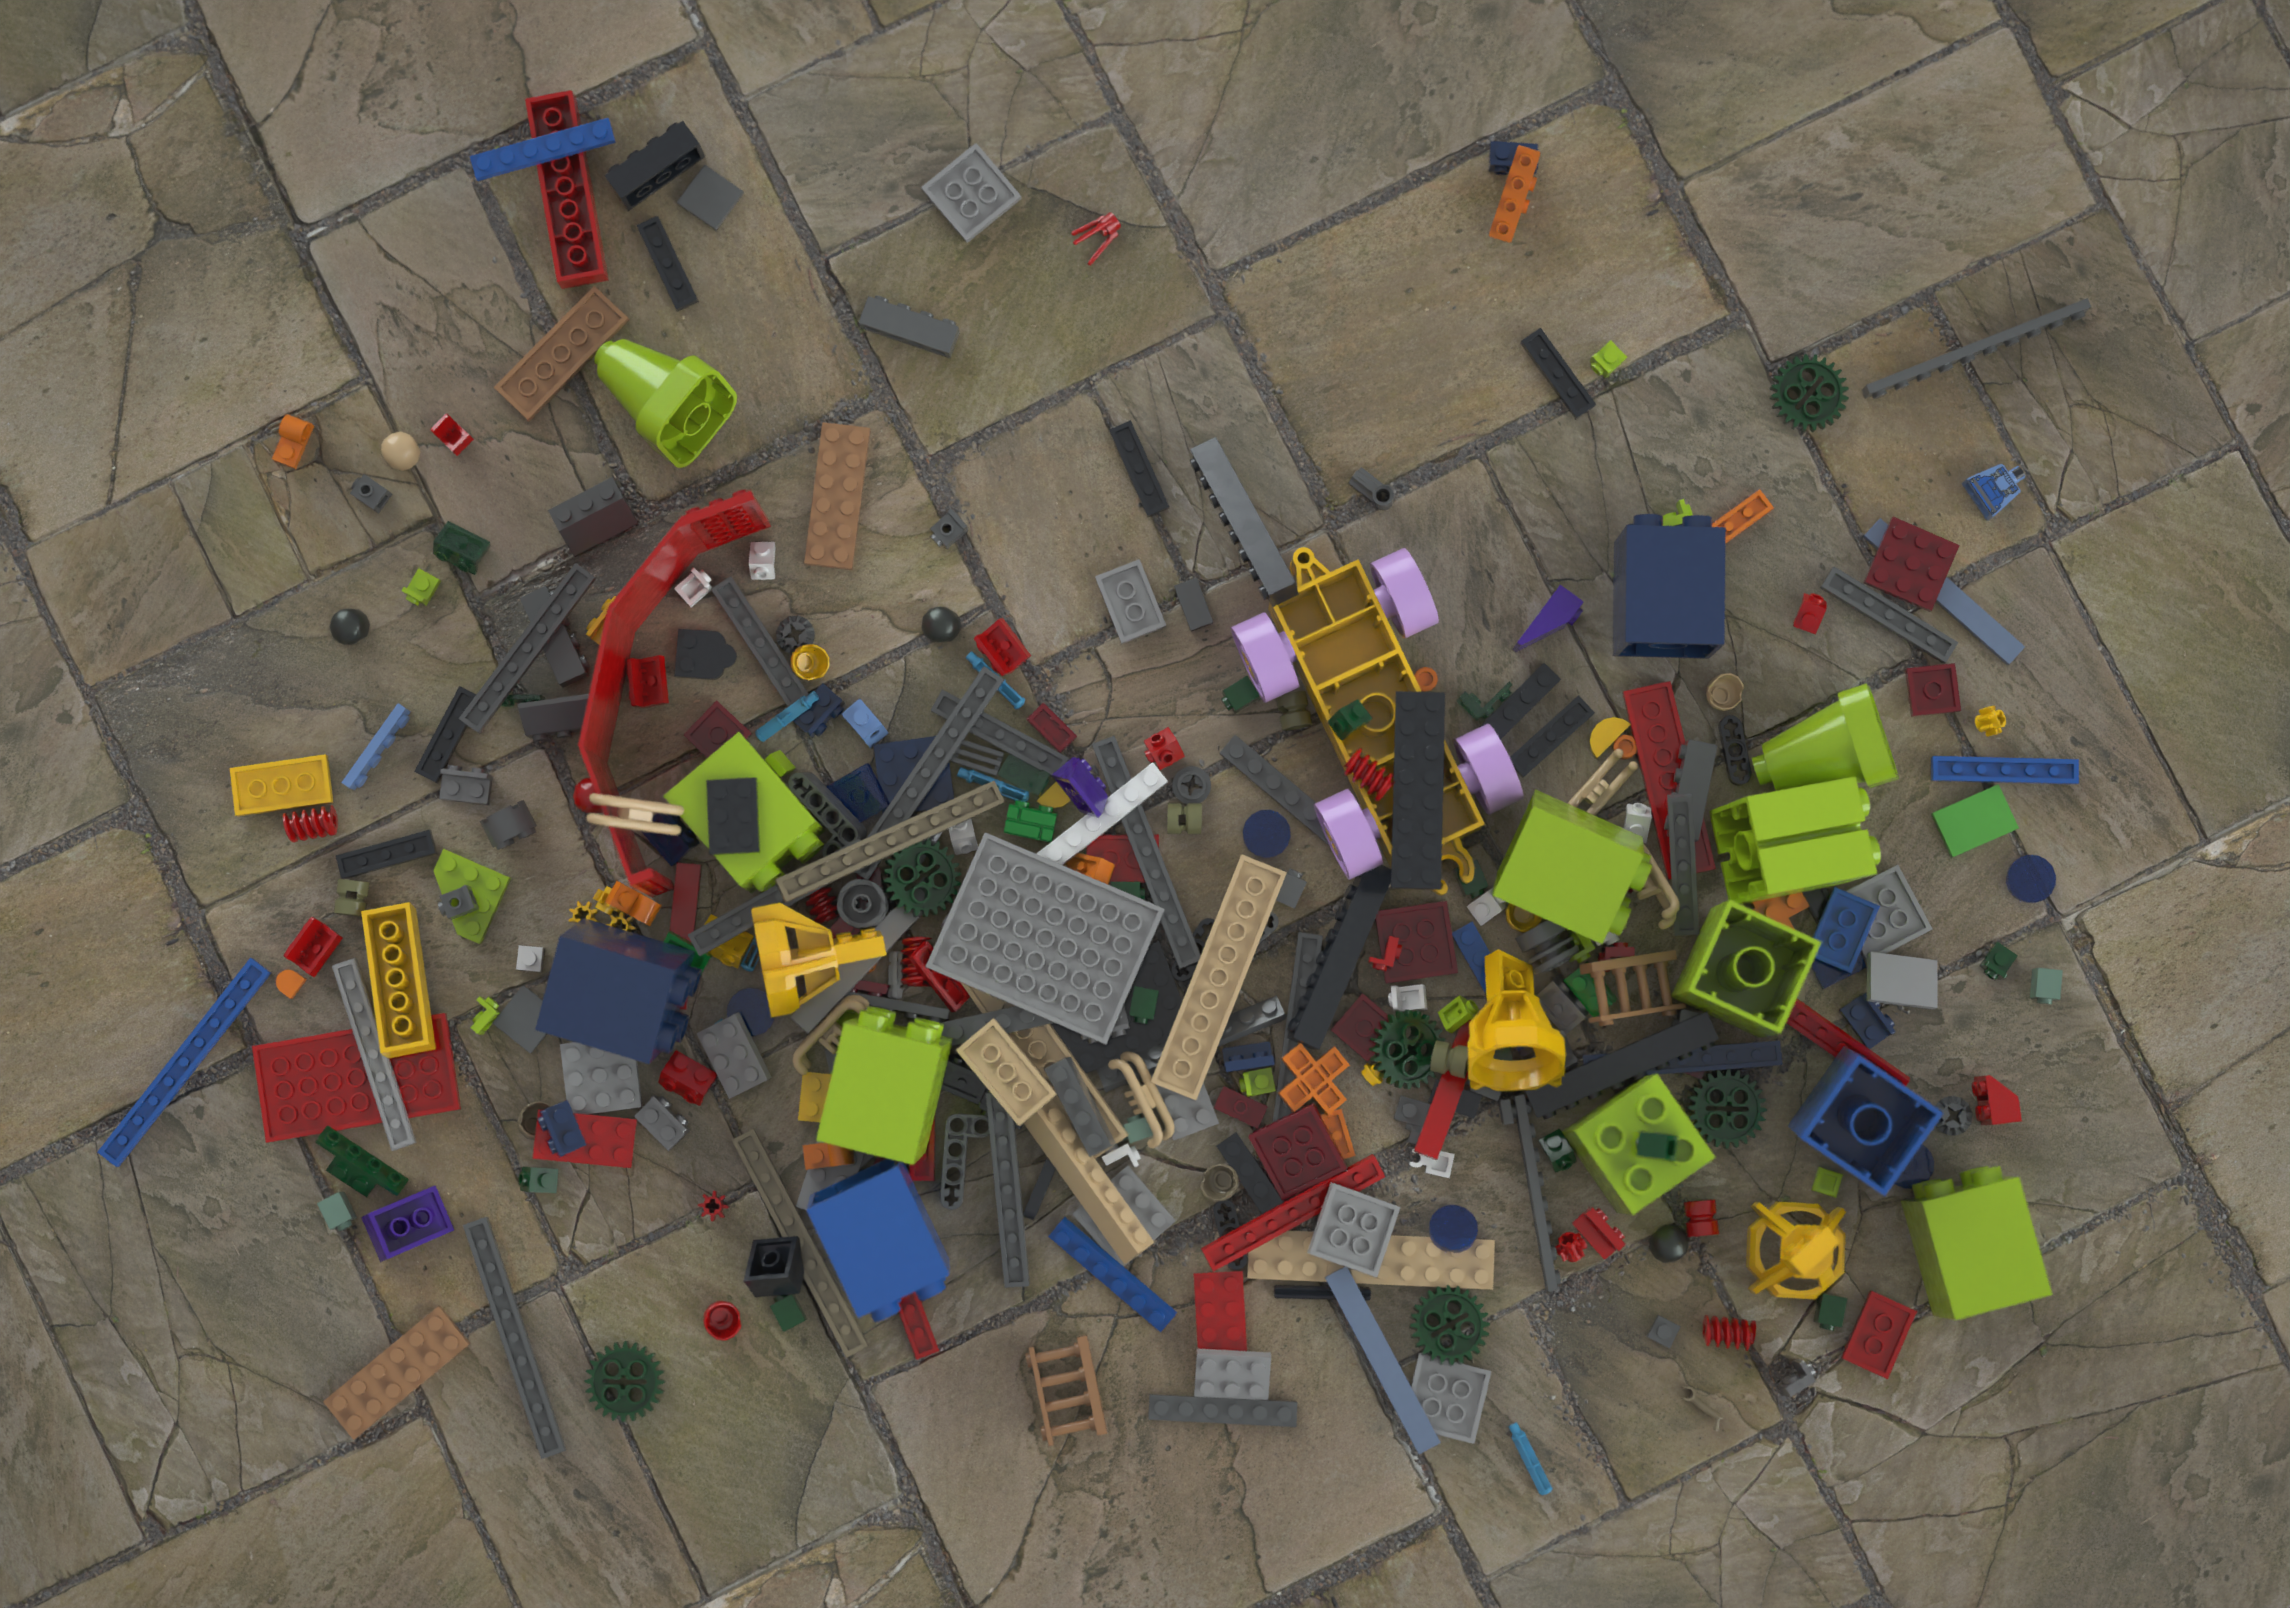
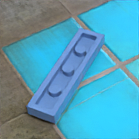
[341,703,411,790]

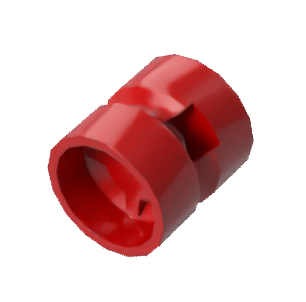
[1684,1199,1719,1237]

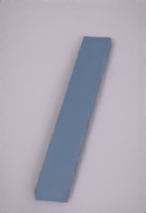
[1863,518,2025,665]
[1325,1267,1441,1454]

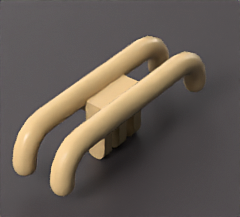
[1567,748,1638,816]
[586,793,684,835]
[1633,844,1680,929]
[792,994,869,1075]
[1108,1051,1175,1148]

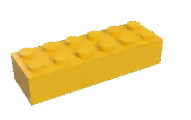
[361,902,436,1058]

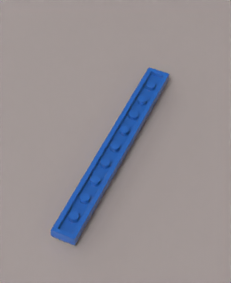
[98,958,272,1167]

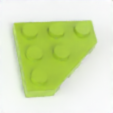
[433,849,511,944]

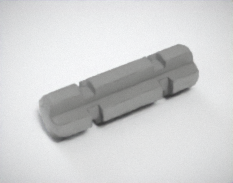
[888,951,903,999]

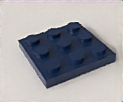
[873,736,954,813]

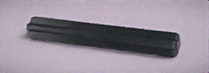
[1274,1285,1371,1301]

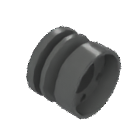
[1515,920,1580,975]

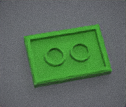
[1931,784,2019,858]

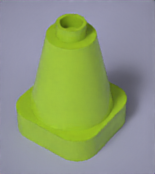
[595,339,737,468]
[1752,683,1899,790]

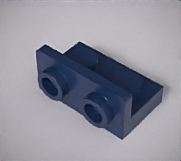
[1488,141,1538,175]
[793,683,845,738]
[641,813,700,867]
[1839,992,1895,1049]
[1222,1042,1275,1073]
[537,1100,586,1157]

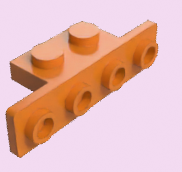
[1489,145,1541,243]

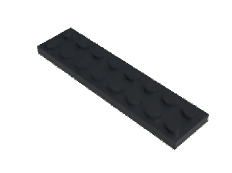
[1391,691,1445,890]

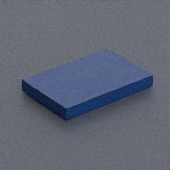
[1812,887,1880,973]

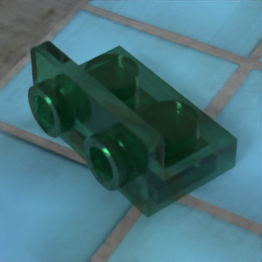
[433,521,490,575]

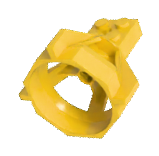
[751,902,886,1018]
[1468,949,1565,1091]
[1746,1201,1846,1299]

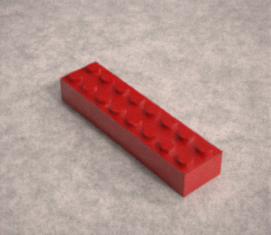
[525,90,609,289]

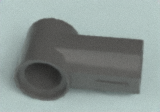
[1348,467,1394,510]

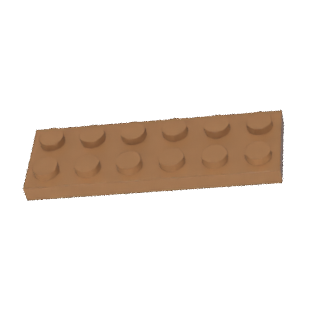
[494,286,629,422]
[804,422,871,570]
[323,1306,471,1440]

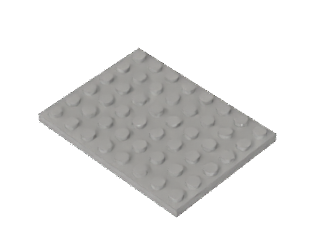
[926,832,1165,1045]

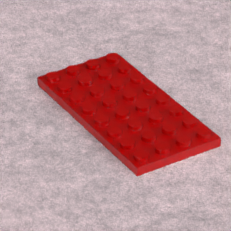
[252,1013,461,1143]

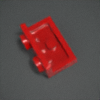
[974,618,1031,676]
[626,655,669,708]
[283,917,343,978]
[658,1050,717,1106]
[1572,1207,1626,1259]

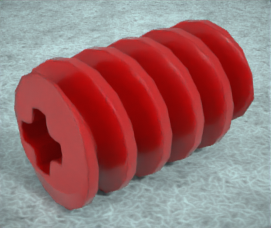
[1343,748,1396,802]
[283,805,338,843]
[805,887,840,924]
[900,937,932,987]
[1702,1315,1756,1351]

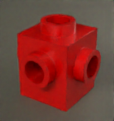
[1143,727,1185,770]

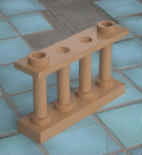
[1579,950,1686,1026]
[1025,1335,1107,1446]

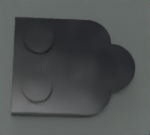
[674,629,737,680]

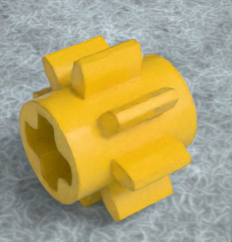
[1975,705,2006,737]
[593,886,620,915]
[569,901,599,923]
[605,912,637,932]

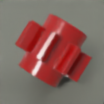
[698,1191,730,1221]
[1555,1232,1588,1262]

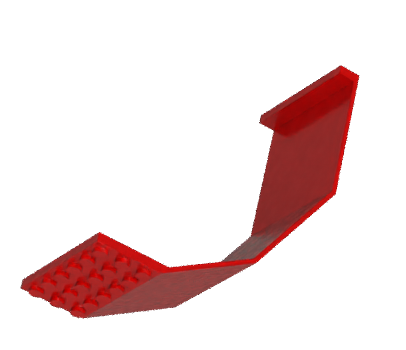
[578,489,771,898]

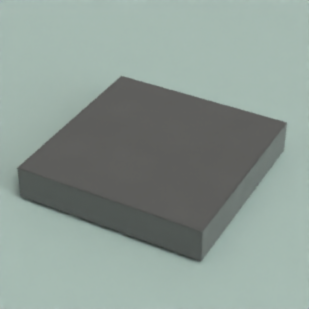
[677,164,744,231]
[493,985,547,1054]

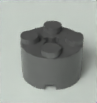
[480,800,537,850]
[837,879,889,929]

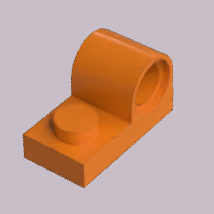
[272,414,314,469]
[1063,853,1115,885]
[605,881,662,926]
[803,1143,855,1170]

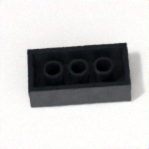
[604,121,705,211]

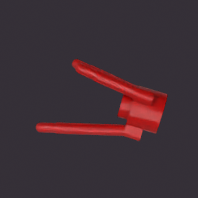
[1071,212,1121,266]

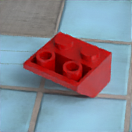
[1972,1075,2022,1125]

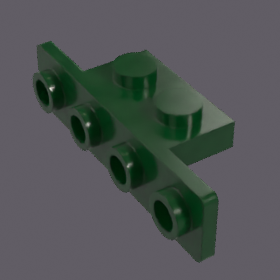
[315,1126,409,1198]

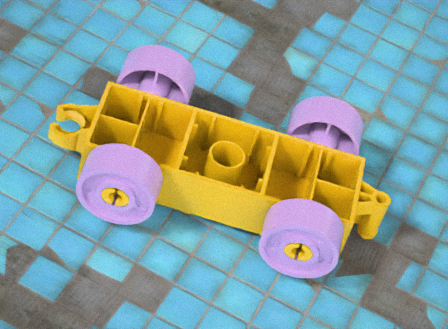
[1231,547,1523,895]

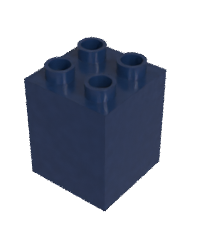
[1613,514,1726,659]
[535,918,702,1064]

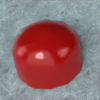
[573,777,603,813]
[703,1300,741,1341]

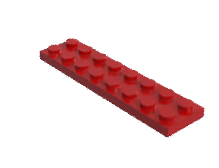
[1622,681,1716,880]

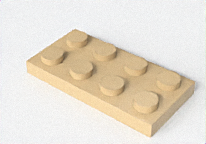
[956,1018,1057,1126]

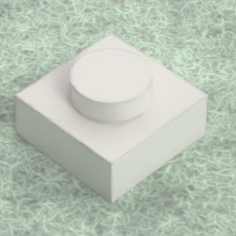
[516,945,545,972]

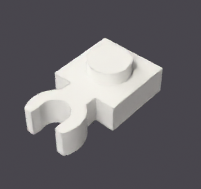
[1409,1149,1455,1178]

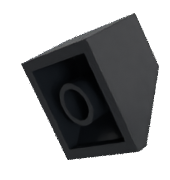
[743,1236,804,1297]

